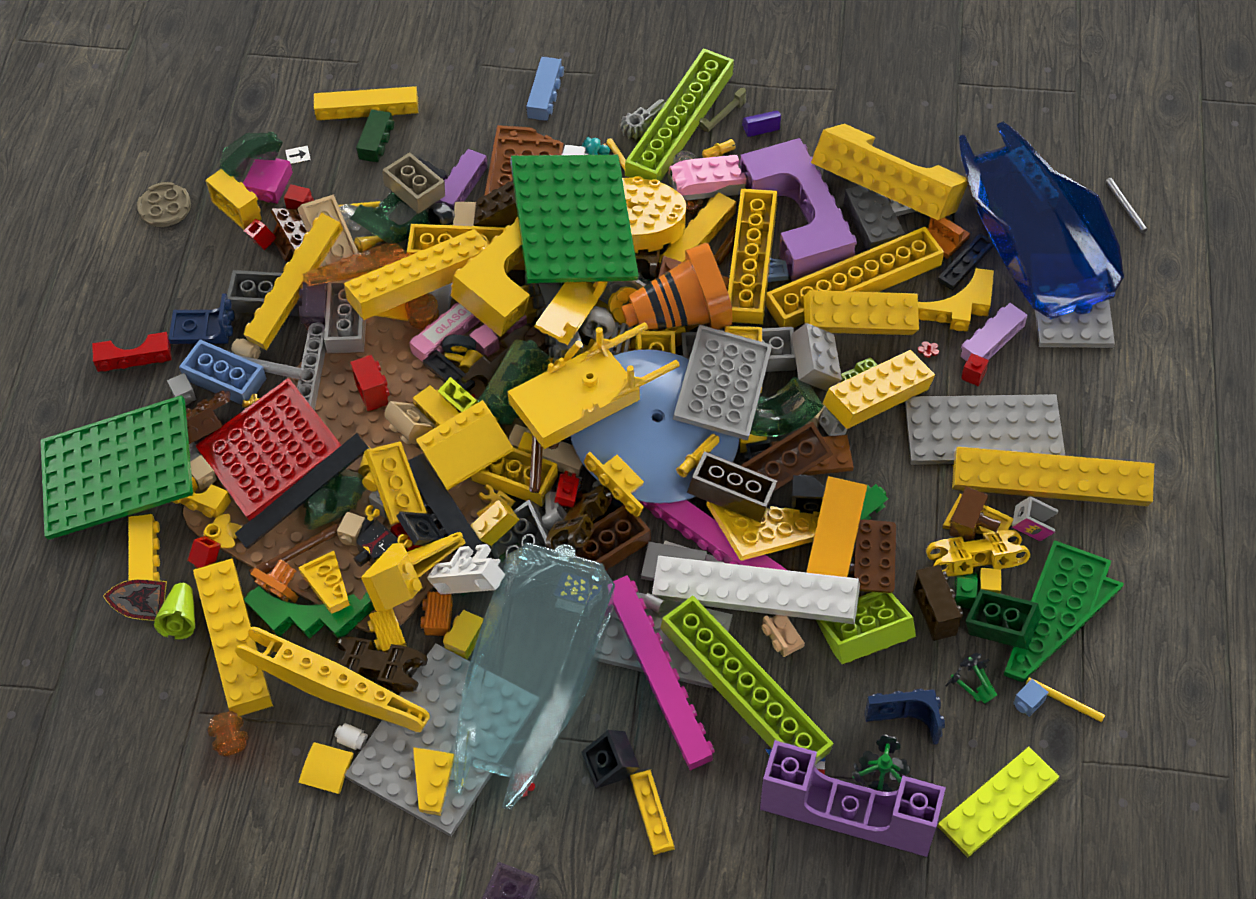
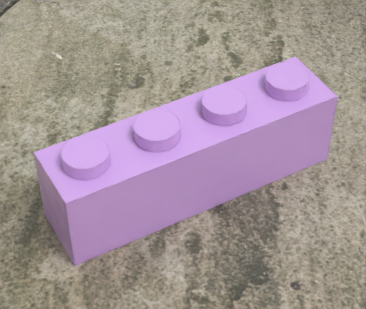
[961,303,1027,361]

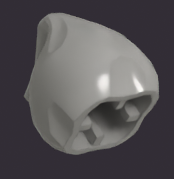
[581,306,615,341]

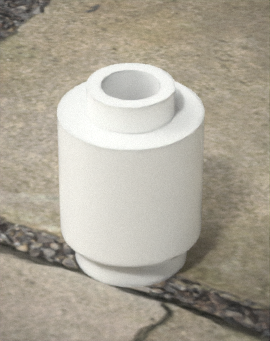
[335,723,368,750]

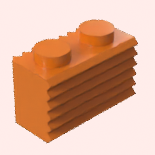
[421,591,453,636]

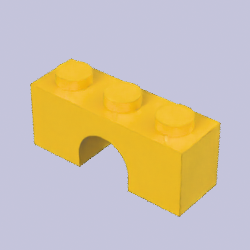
[173,477,231,518]

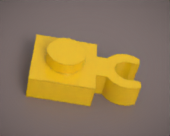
[478,484,515,507]

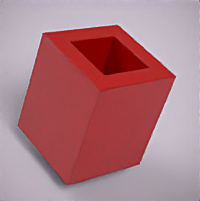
[284,184,313,209]
[244,218,277,250]
[961,353,989,386]
[187,536,221,568]

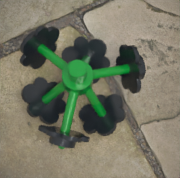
[852,734,913,792]

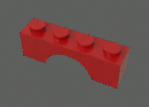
[92,332,172,372]

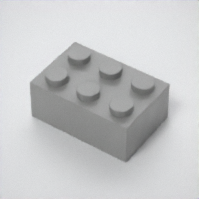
[791,323,842,391]

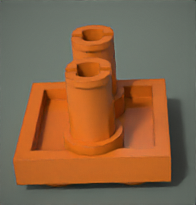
[251,559,299,603]

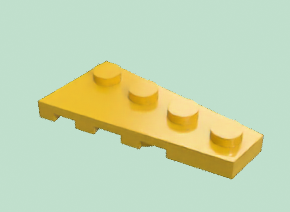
[298,551,350,614]

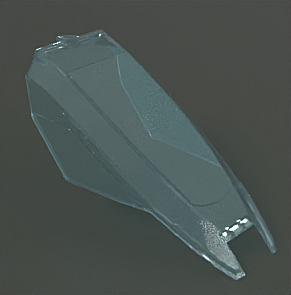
[454,543,615,809]

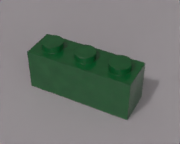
[356,110,394,162]

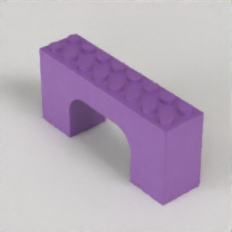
[740,138,857,282]
[760,740,946,857]

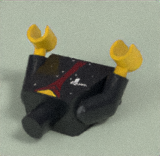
[354,505,412,567]

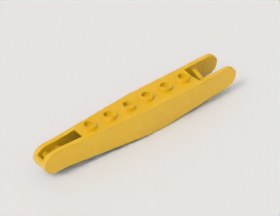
[235,627,430,732]

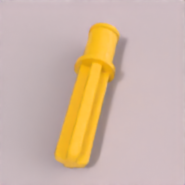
[676,433,720,478]

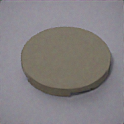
[137,182,191,227]

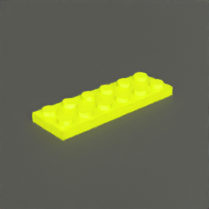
[937,747,1060,857]

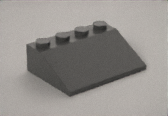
[489,500,570,596]

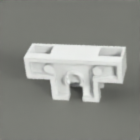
[427,544,505,594]

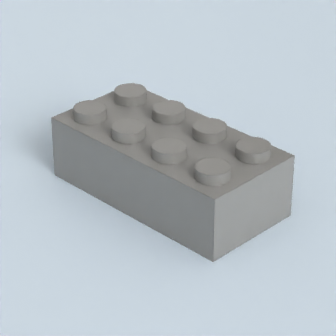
[324,280,366,353]

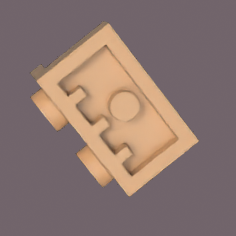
[762,615,805,657]

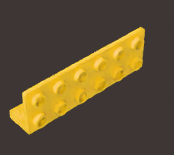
[534,281,609,345]

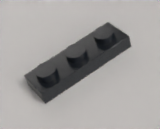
[423,350,475,392]

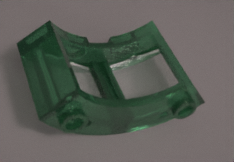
[350,191,429,243]
[750,377,824,437]

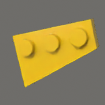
[413,747,455,816]

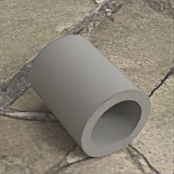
[643,593,665,613]

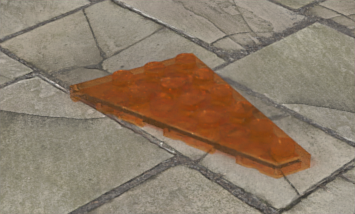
[303,241,410,286]

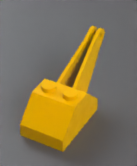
[635,329,675,354]
[361,532,465,611]

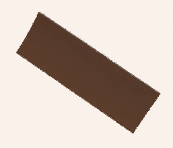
[740,421,833,491]

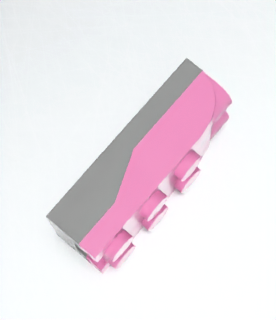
[667,155,747,200]

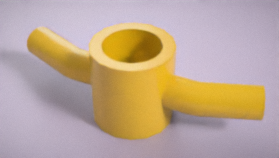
[444,350,483,374]

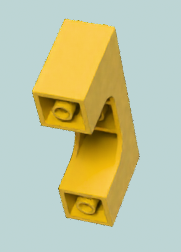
[811,124,970,220]
[450,217,530,337]

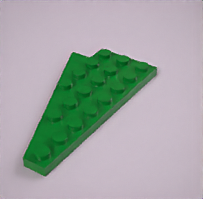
[1004,540,1124,682]

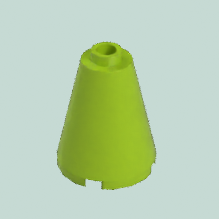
[154,583,195,639]

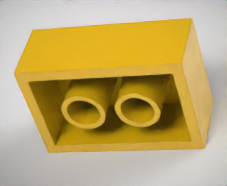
[206,168,262,230]

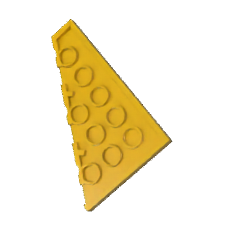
[706,501,820,561]

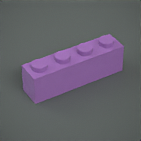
[436,149,488,210]

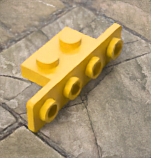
[584,452,644,517]

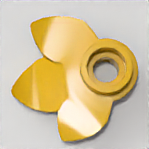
[204,514,243,549]

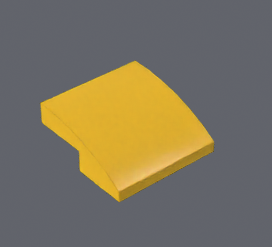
[298,742,354,794]

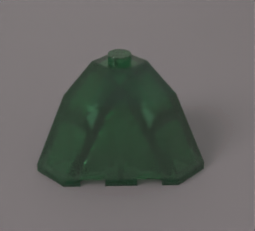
[219,131,283,177]
[303,469,366,530]

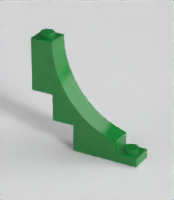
[244,586,375,639]

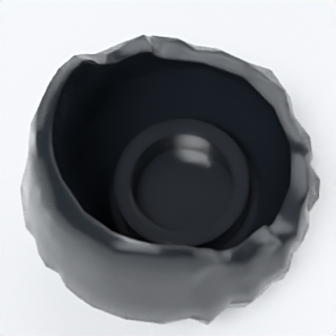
[428,203,455,225]

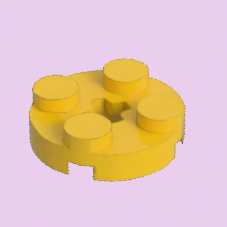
[608,287,637,324]

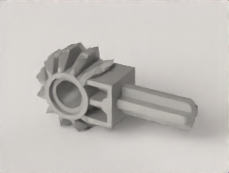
[620,99,665,140]

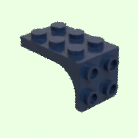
[168,293,235,344]
[864,689,945,744]

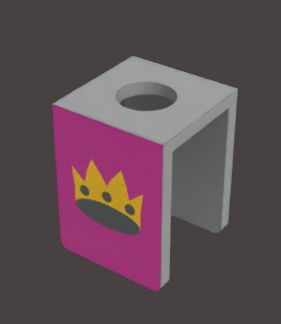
[1012,496,1058,541]

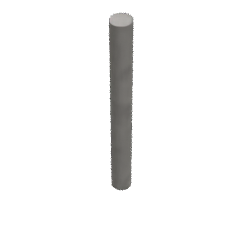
[1105,178,1148,233]

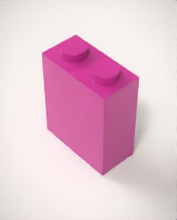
[243,154,293,204]

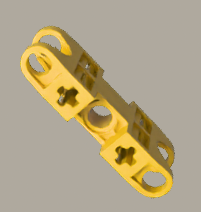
[926,530,1030,576]

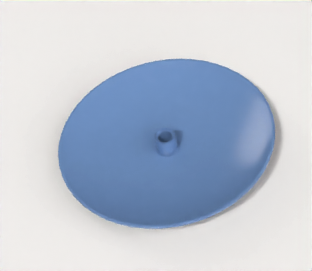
[570,350,739,503]

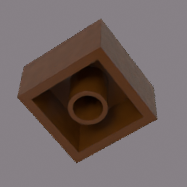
[949,487,1001,542]

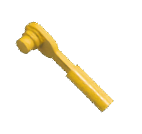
[553,341,583,366]

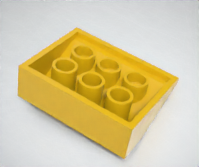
[416,400,514,490]

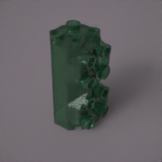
[477,339,550,425]

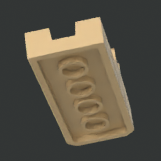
[297,194,367,282]

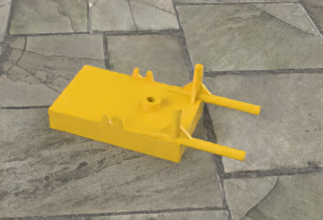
[508,322,680,449]

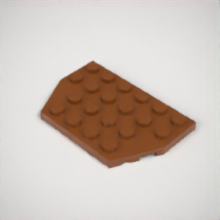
[484,125,564,196]

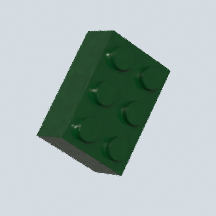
[965,589,1041,650]

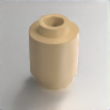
[232,339,261,359]

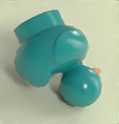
[581,136,610,155]

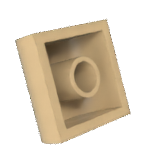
[385,401,436,445]

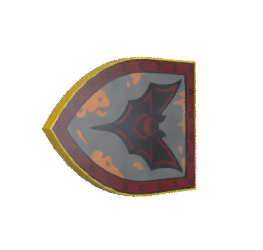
[103,579,167,621]

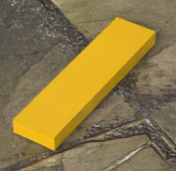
[630,770,674,855]

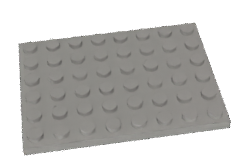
[345,643,540,837]

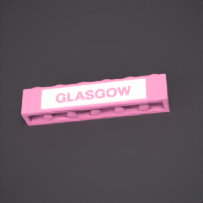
[409,303,480,362]

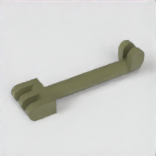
[700,88,746,132]

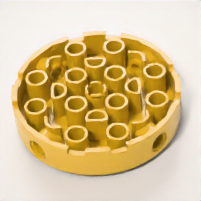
[622,176,686,253]

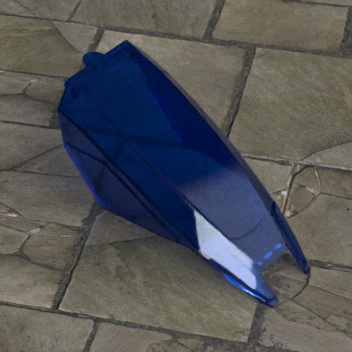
[959,122,1124,320]

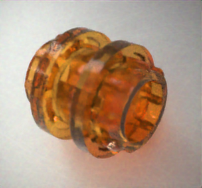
[405,293,439,330]
[207,711,249,756]

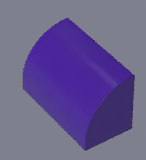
[742,110,781,137]

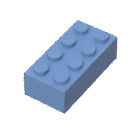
[179,340,266,405]

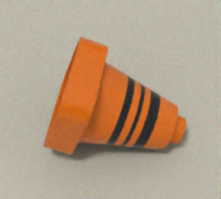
[621,243,732,331]

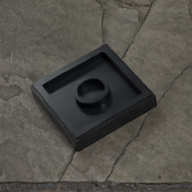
[396,511,444,546]

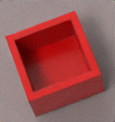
[350,354,390,412]

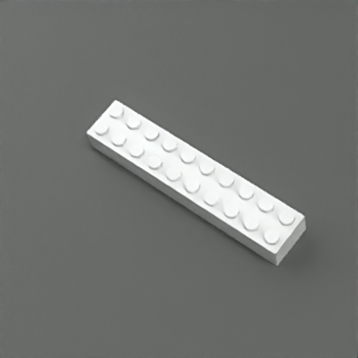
[652,556,860,624]

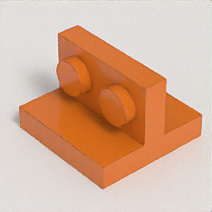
[927,217,970,259]

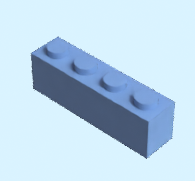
[526,57,564,121]

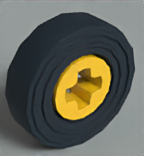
[442,335,476,355]

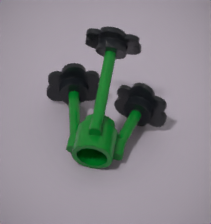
[945,653,998,704]

